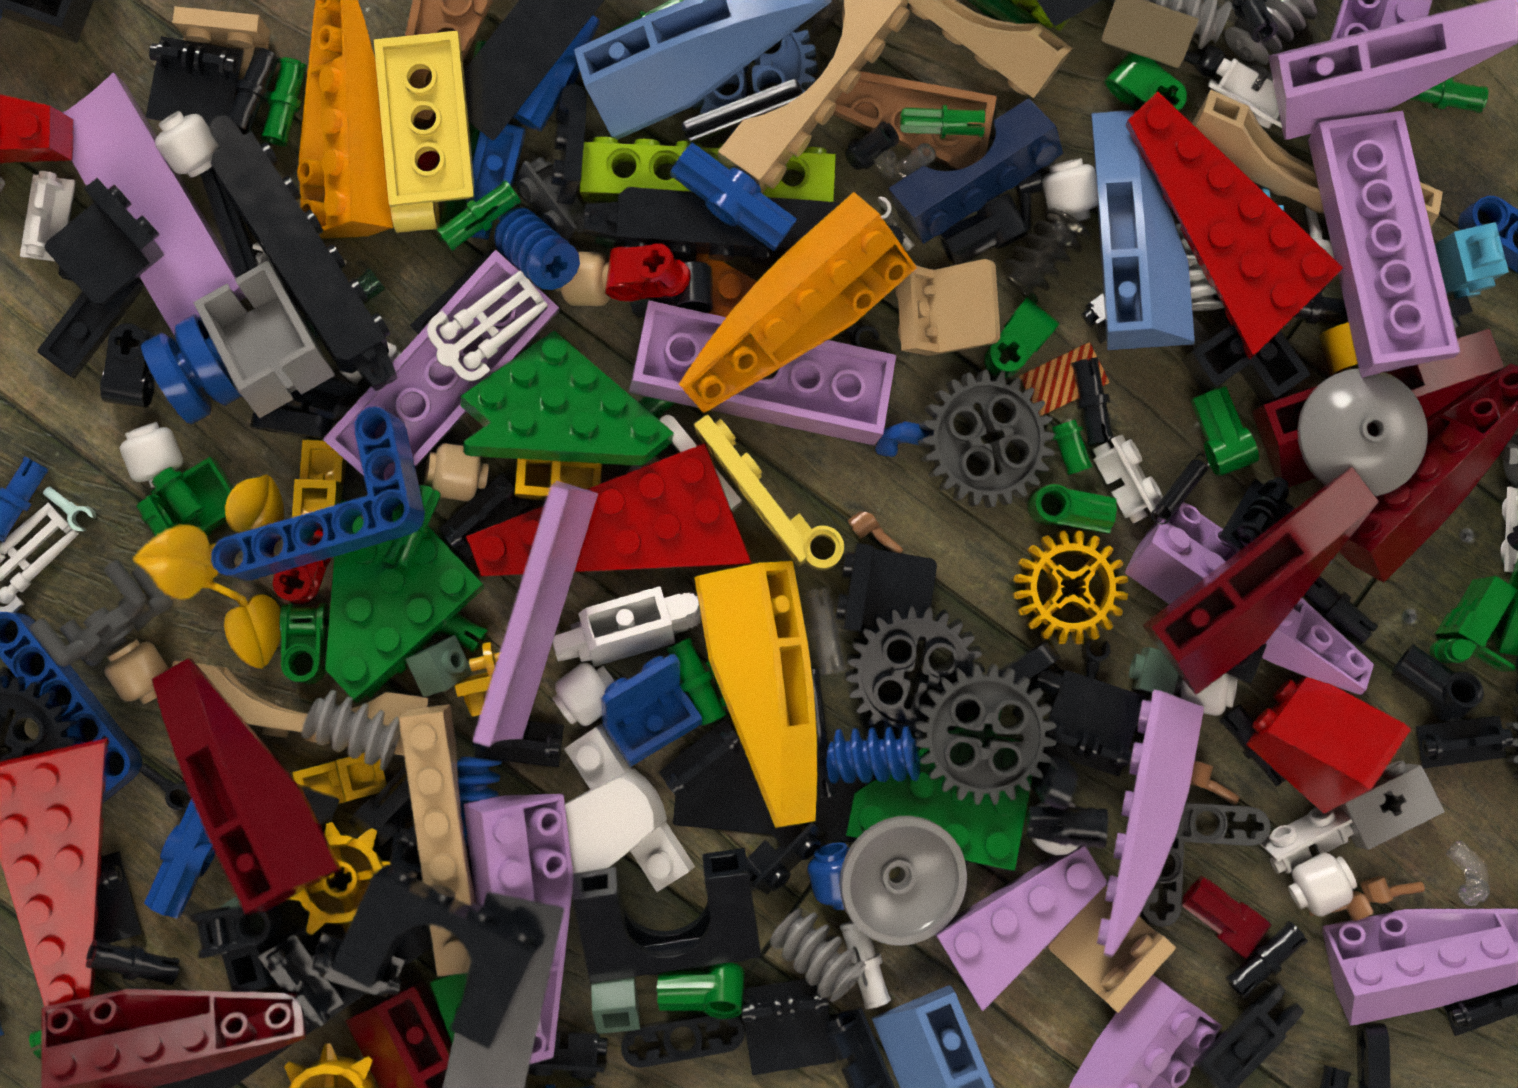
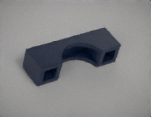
[888,98,1063,244]

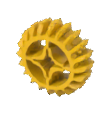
[1013,530,1128,645]

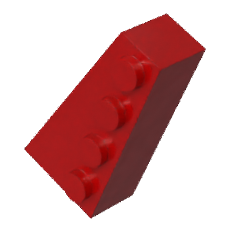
[0,94,73,163]

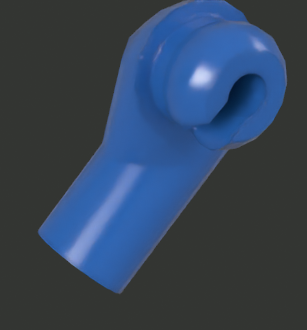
[875,422,929,457]

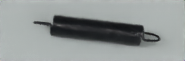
[1151,453,1209,525]

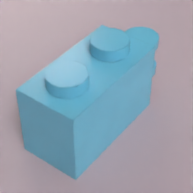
[1435,222,1509,299]

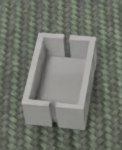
[193,260,335,418]

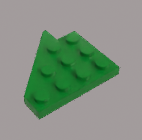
[460,331,674,466]
[325,499,485,703]
[846,709,1033,871]

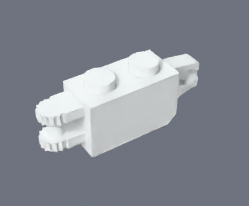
[552,586,701,667]

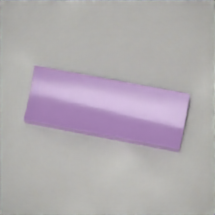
[63,72,246,335]
[1308,111,1460,378]
[323,250,559,480]
[629,301,896,446]
[473,481,598,746]

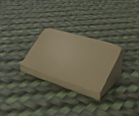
[1101,0,1199,68]

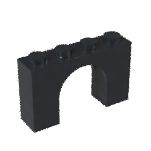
[573,848,761,983]
[331,864,544,1049]

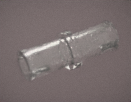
[804,587,847,676]

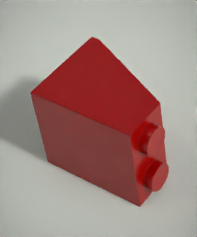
[1246,676,1411,813]

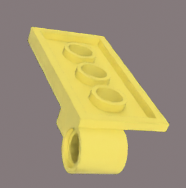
[374,31,475,233]
[694,414,844,570]

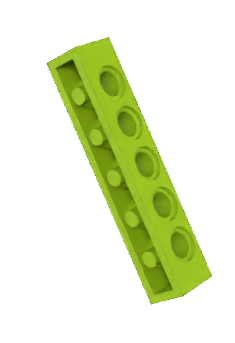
[580,137,836,203]

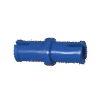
[0,456,49,542]

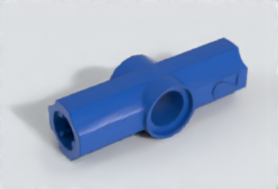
[513,15,600,132]
[670,142,797,251]
[144,798,216,919]

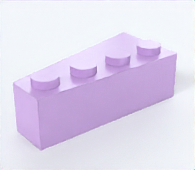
[936,845,1108,1011]

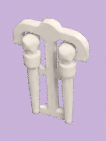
[427,271,548,381]
[0,502,79,612]

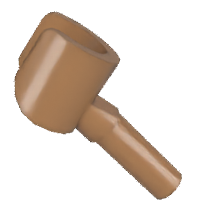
[848,511,903,553]
[1190,761,1240,805]
[1361,876,1425,904]
[1308,891,1373,921]

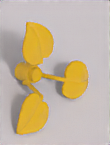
[133,474,284,668]

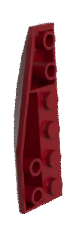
[1252,328,1504,488]
[1339,364,1518,583]
[1142,467,1379,695]
[152,658,341,914]
[345,979,452,1088]
[41,989,306,1088]

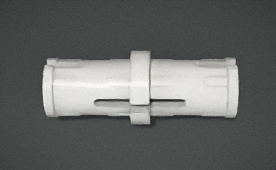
[839,920,891,1009]

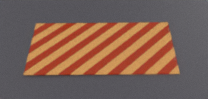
[1019,342,1110,417]

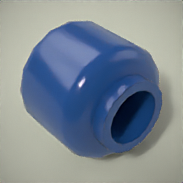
[807,842,850,910]

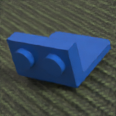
[601,654,702,767]

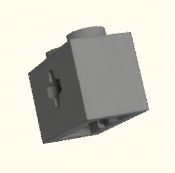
[1338,760,1445,850]

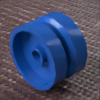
[141,314,242,425]

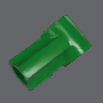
[1190,386,1259,477]
[1027,484,1117,534]
[657,962,745,1019]

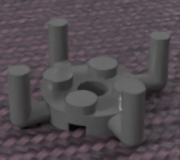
[29,560,173,667]

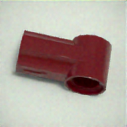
[1181,876,1272,959]

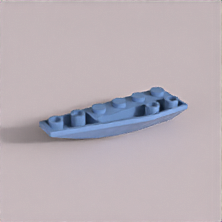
[574,0,832,140]
[1091,110,1195,350]
[872,985,995,1088]

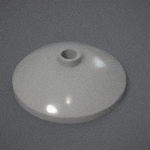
[1298,369,1428,496]
[840,816,967,945]

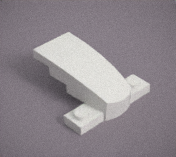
[564,724,695,895]

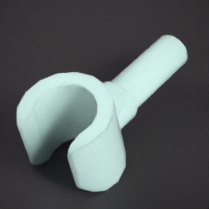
[43,486,97,531]

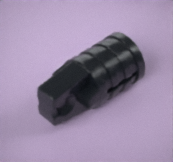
[1027,805,1108,848]

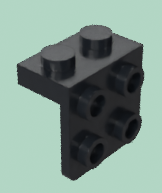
[45,178,165,306]
[835,543,937,642]

